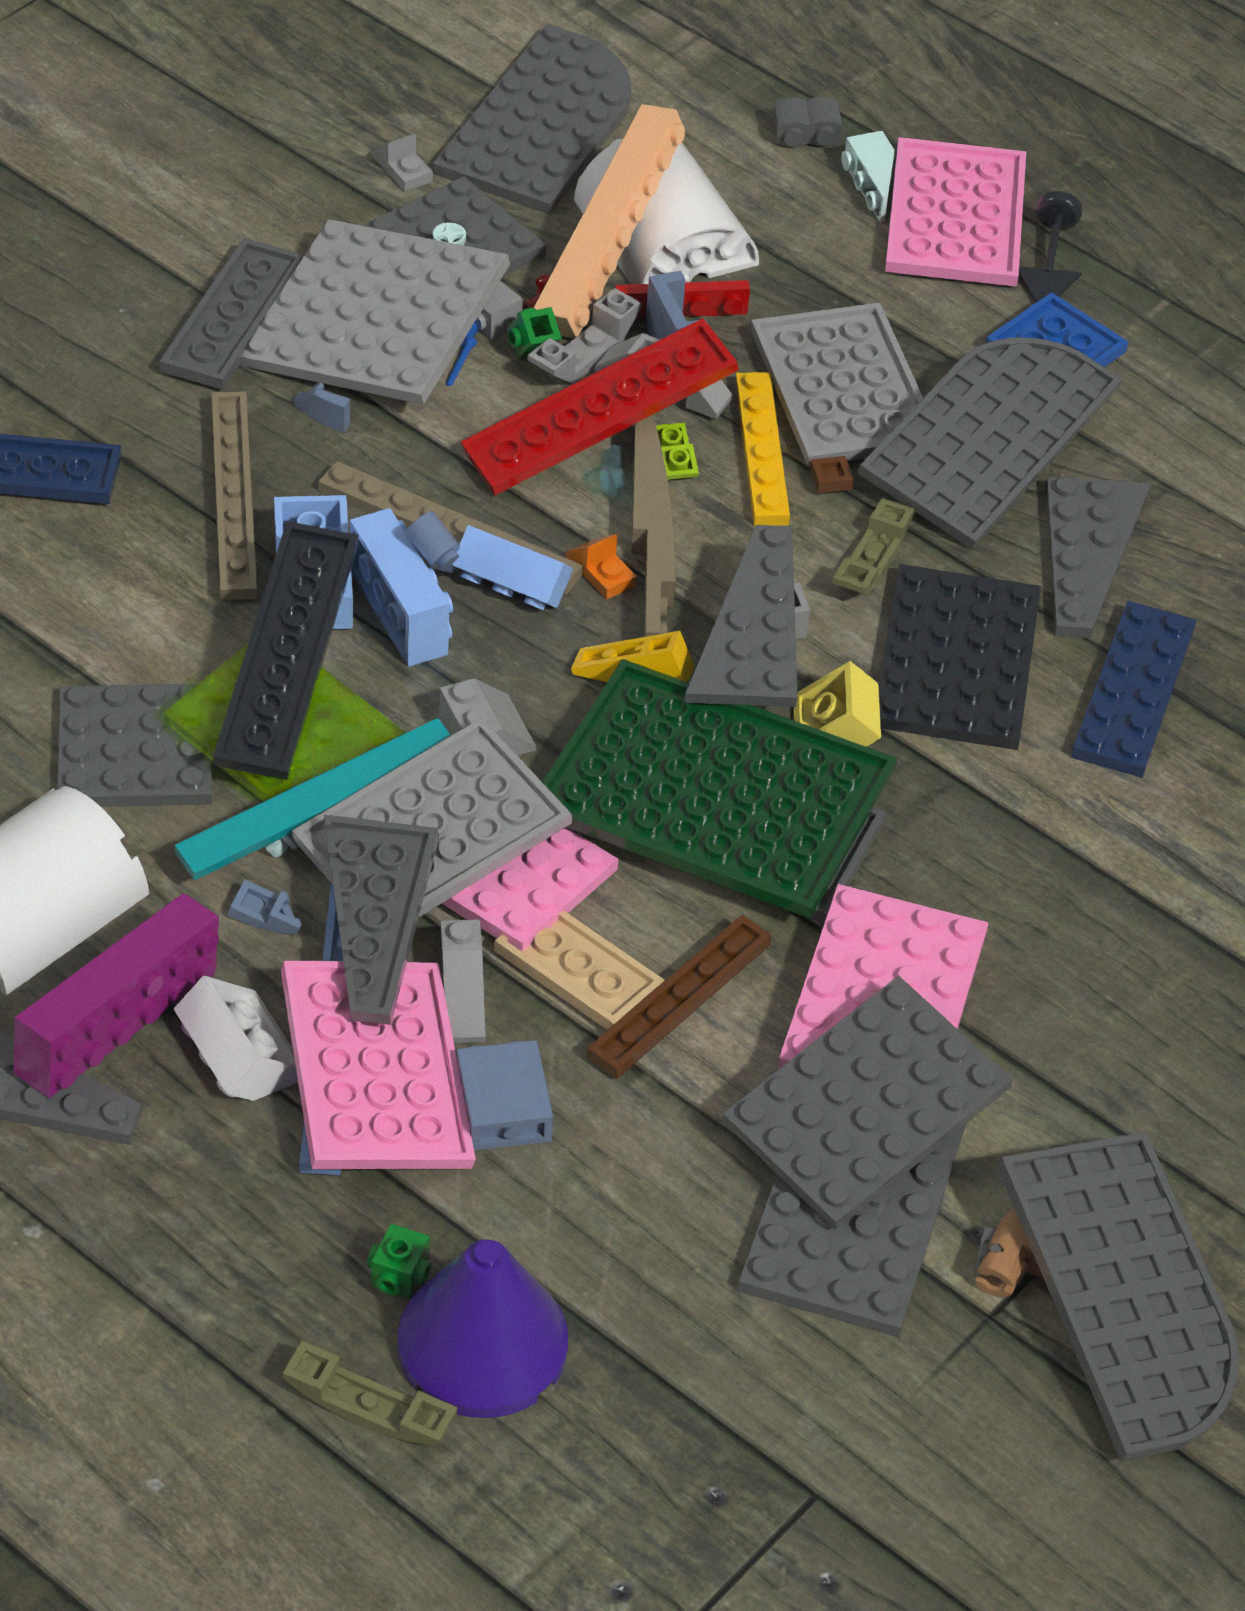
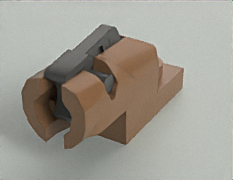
[974,1208,1042,1297]

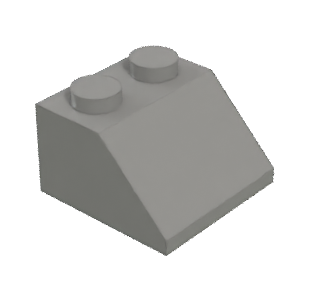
[439,678,536,756]

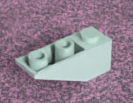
[841,131,895,223]

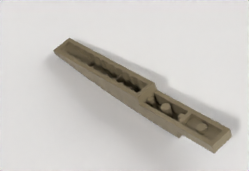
[631,415,676,637]

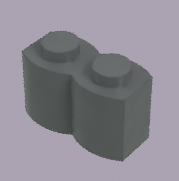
[773,97,842,147]

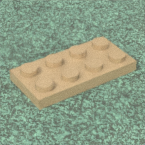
[494,910,665,1030]

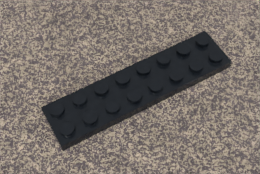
[213,521,358,781]

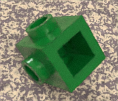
[507,307,562,359]
[367,1223,431,1299]

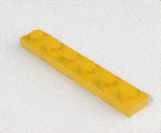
[735,372,790,526]

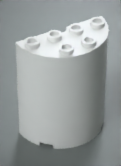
[574,138,759,285]
[0,786,149,996]

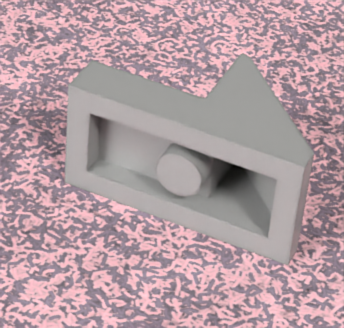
[372,134,433,192]

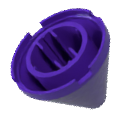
[398,1239,568,1418]

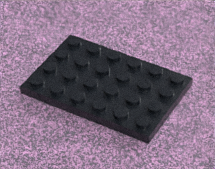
[878,564,1041,750]

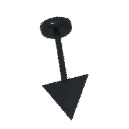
[1019,191,1083,303]

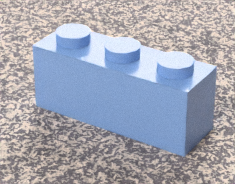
[452,525,574,610]

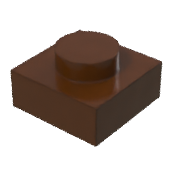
[810,456,853,493]

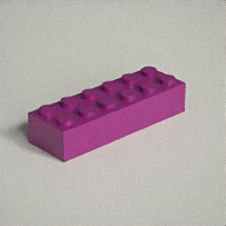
[13,893,219,1098]

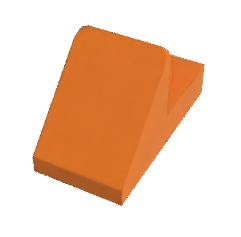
[566,534,637,600]

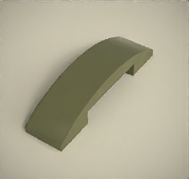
[832,498,915,595]
[282,1340,458,1446]

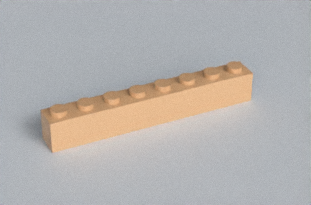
[534,104,686,339]

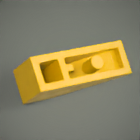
[571,631,695,682]

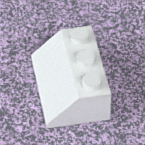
[174,975,298,1101]

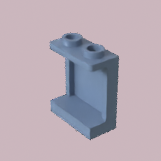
[645,270,709,340]
[457,1040,553,1150]

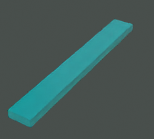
[175,718,451,881]

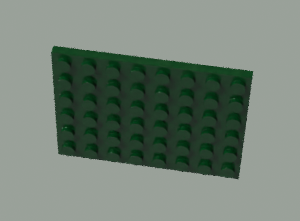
[542,659,897,919]

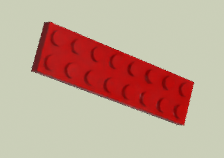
[461,318,739,495]

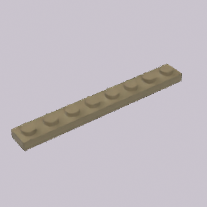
[211,391,257,600]
[318,461,583,597]

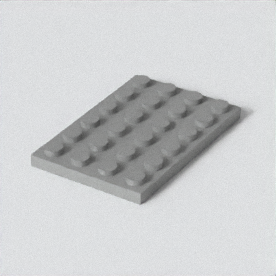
[750,303,923,467]
[292,718,572,917]

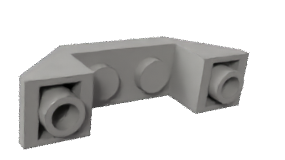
[528,288,641,384]
[595,333,732,419]

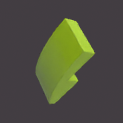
[656,422,699,480]

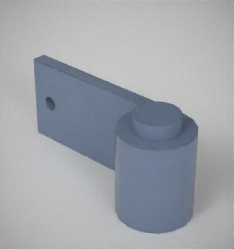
[405,511,461,574]

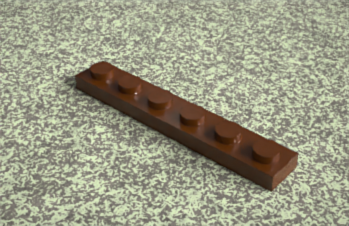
[587,915,772,1079]

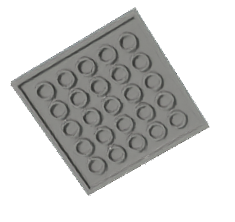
[241,219,510,405]

